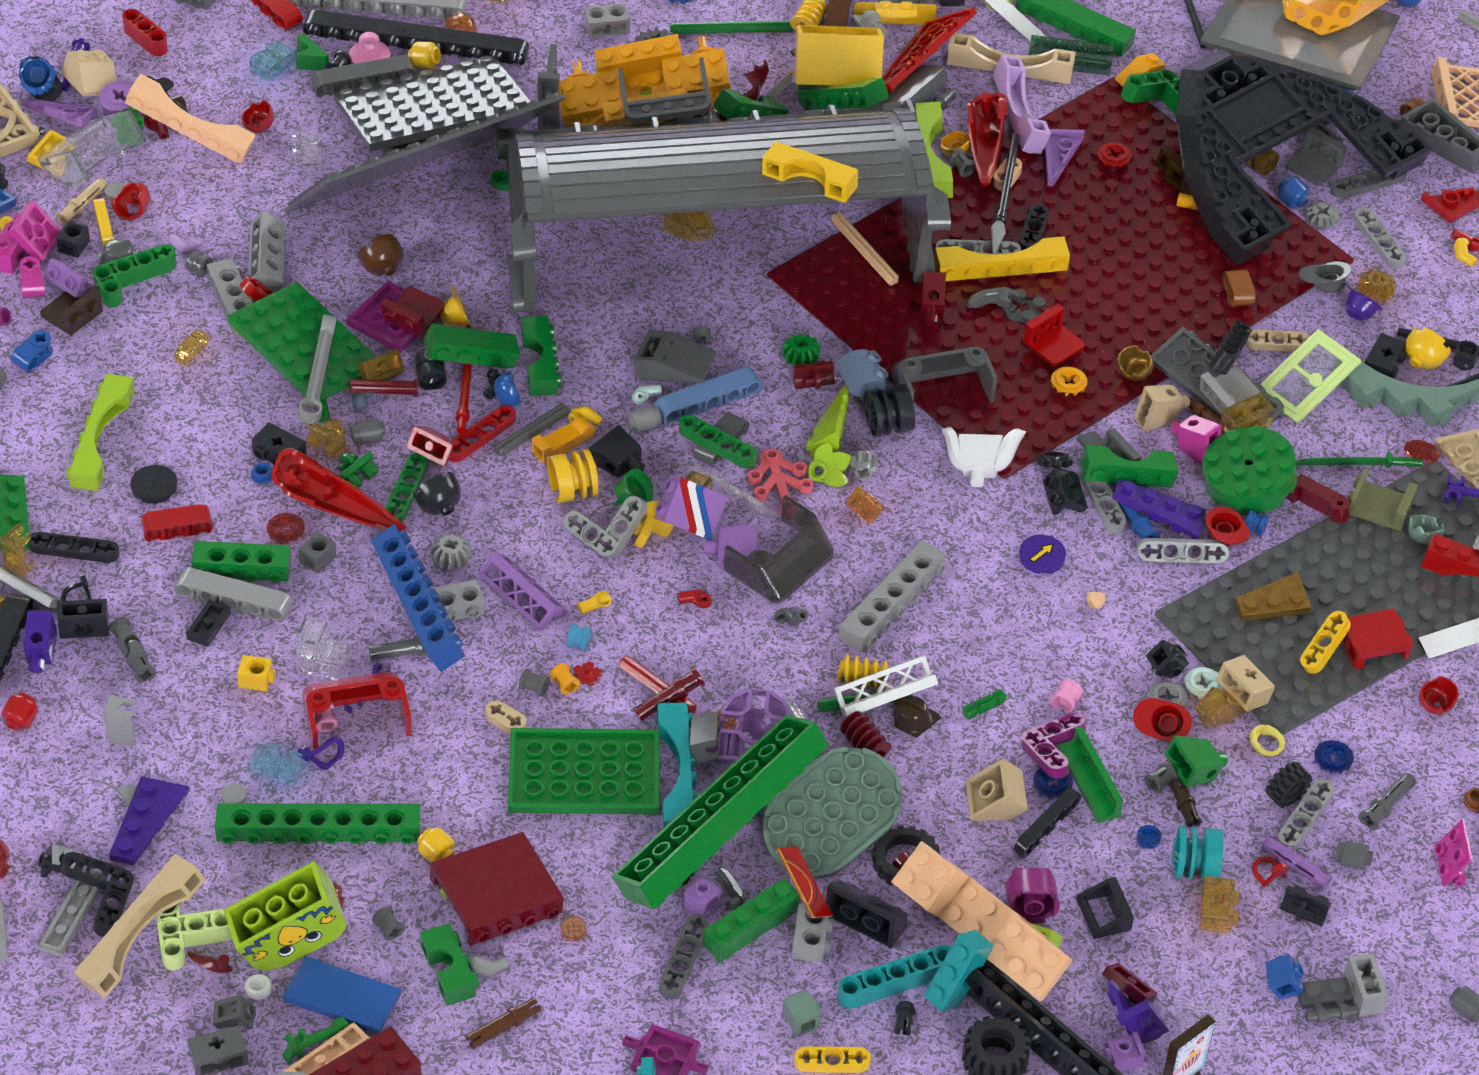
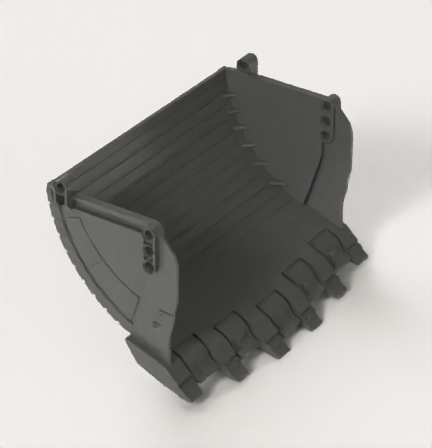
[496,100,951,313]

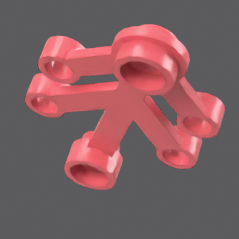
[748,449,813,519]

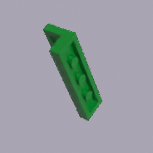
[1057,726,1123,824]

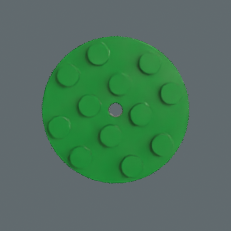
[1202,426,1298,515]

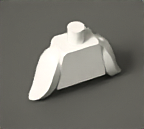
[941,427,1026,487]

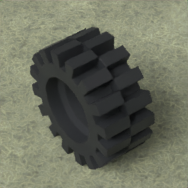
[1265,761,1313,808]

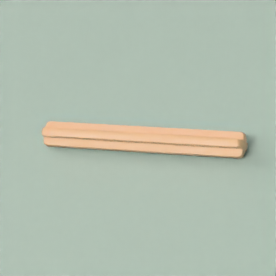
[831,212,899,286]

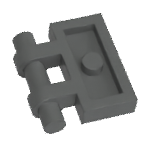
[1297,977,1358,1023]

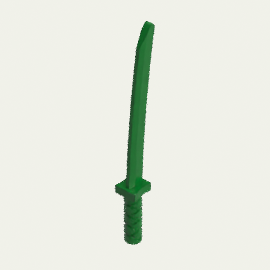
[1296,452,1423,468]

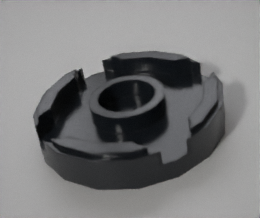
[130,465,178,504]

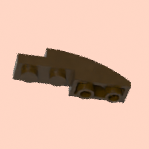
[1156,146,1192,196]

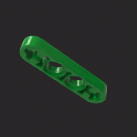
[679,415,757,468]
[385,453,428,522]

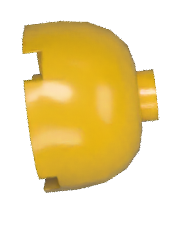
[1404,326,1451,370]

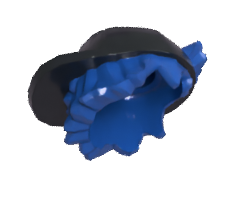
[19,55,62,101]

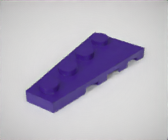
[1112,479,1206,539]
[109,776,190,865]

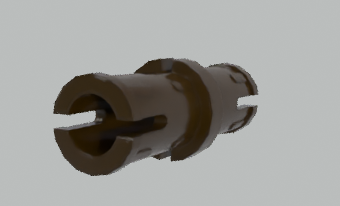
[1170,780,1202,827]

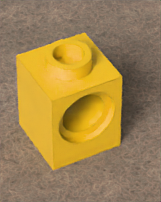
[237,655,276,691]

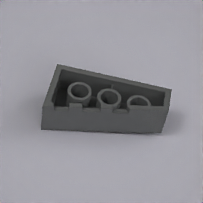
[1400,98,1479,173]

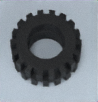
[962,1015,1031,1075]

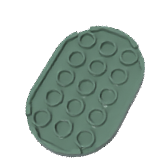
[763,747,902,878]

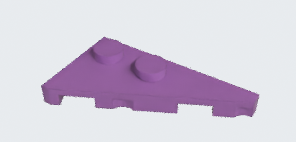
[25,97,97,127]
[1044,129,1085,186]

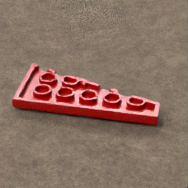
[882,6,977,94]

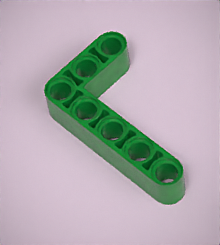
[1121,70,1180,115]

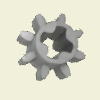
[850,450,878,479]

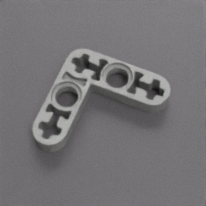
[564,496,647,558]

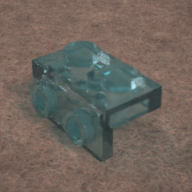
[247,742,309,788]

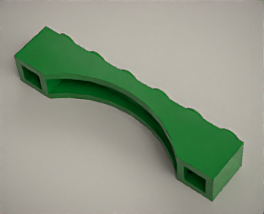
[797,77,889,111]

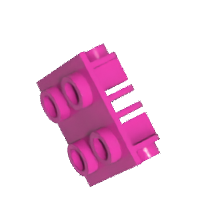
[1434,819,1472,886]

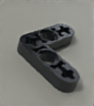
[60,852,134,937]

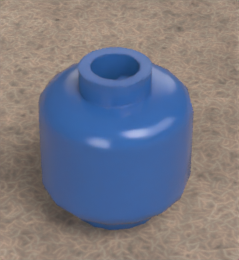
[1277,176,1309,208]

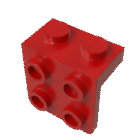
[1023,304,1085,366]

